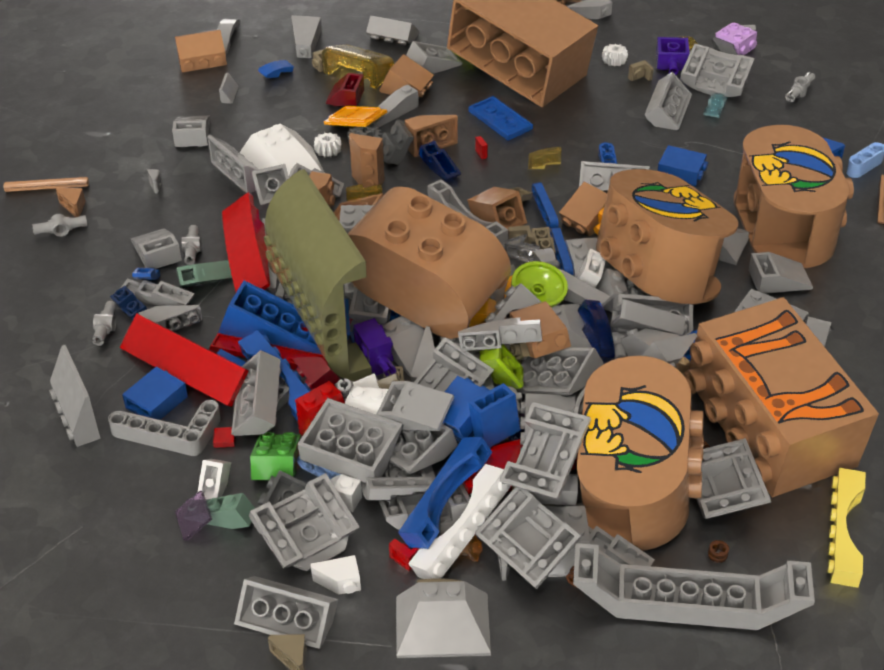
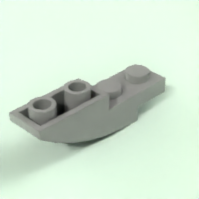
[458,317,543,351]

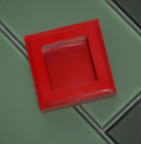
[475,136,488,159]
[213,427,235,448]

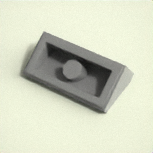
[219,73,239,104]

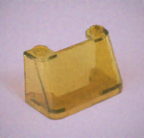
[322,44,394,89]

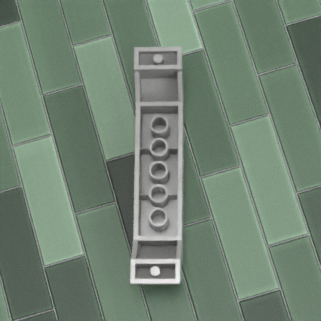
[573,543,815,630]

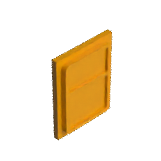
[324,106,387,127]

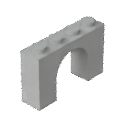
[480,283,541,363]

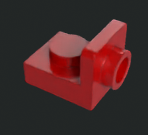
[389,539,420,571]

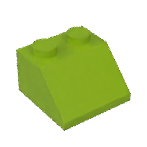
[479,344,523,389]

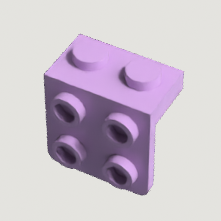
[715,23,757,55]

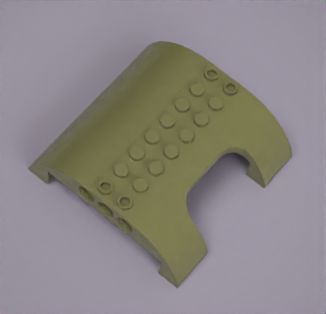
[264,169,372,381]

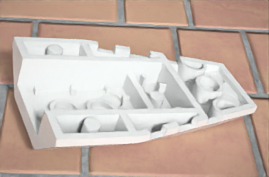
[240,124,325,176]

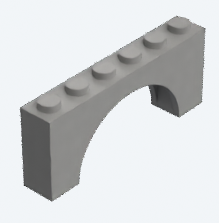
[520,393,578,506]

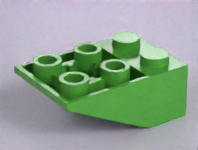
[250,432,301,480]

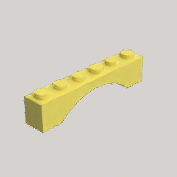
[827,468,866,588]

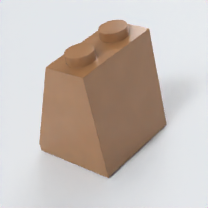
[379,54,434,98]
[559,182,607,236]
[467,187,527,229]
[509,301,571,358]

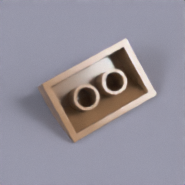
[175,30,227,72]
[349,133,385,191]

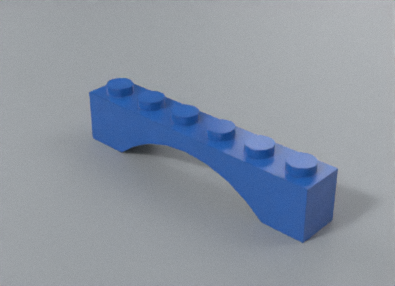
[238,330,311,421]
[398,437,492,549]

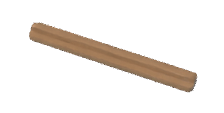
[3,177,89,192]

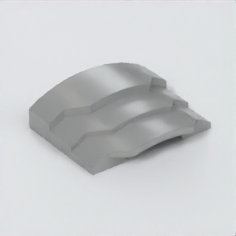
[680,43,755,97]
[361,462,436,500]
[249,473,360,572]

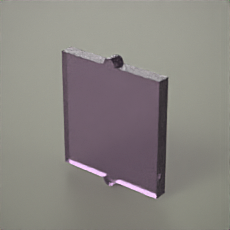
[175,490,212,541]

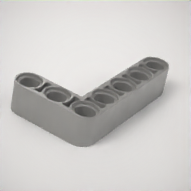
[108,400,221,456]

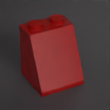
[295,381,345,436]

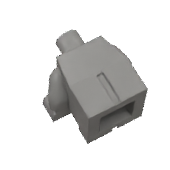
[534,248,560,269]

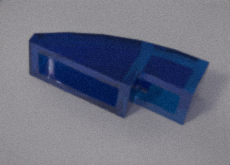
[419,141,461,181]
[577,300,615,358]

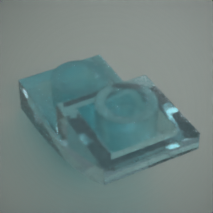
[703,93,727,118]

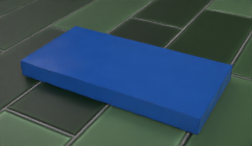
[468,96,533,141]

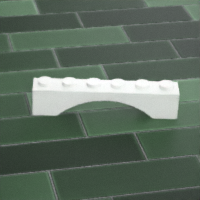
[408,464,511,579]

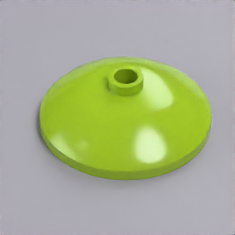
[511,261,568,308]

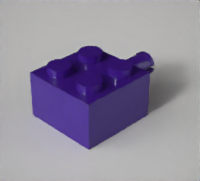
[656,37,690,75]
[353,318,396,376]

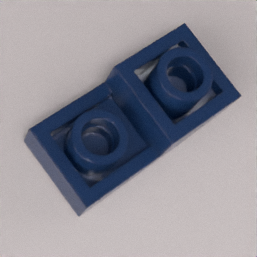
[110,285,147,321]

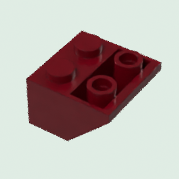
[326,73,364,106]
[294,357,341,390]

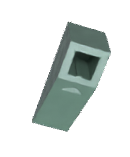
[176,260,232,288]
[185,493,255,529]

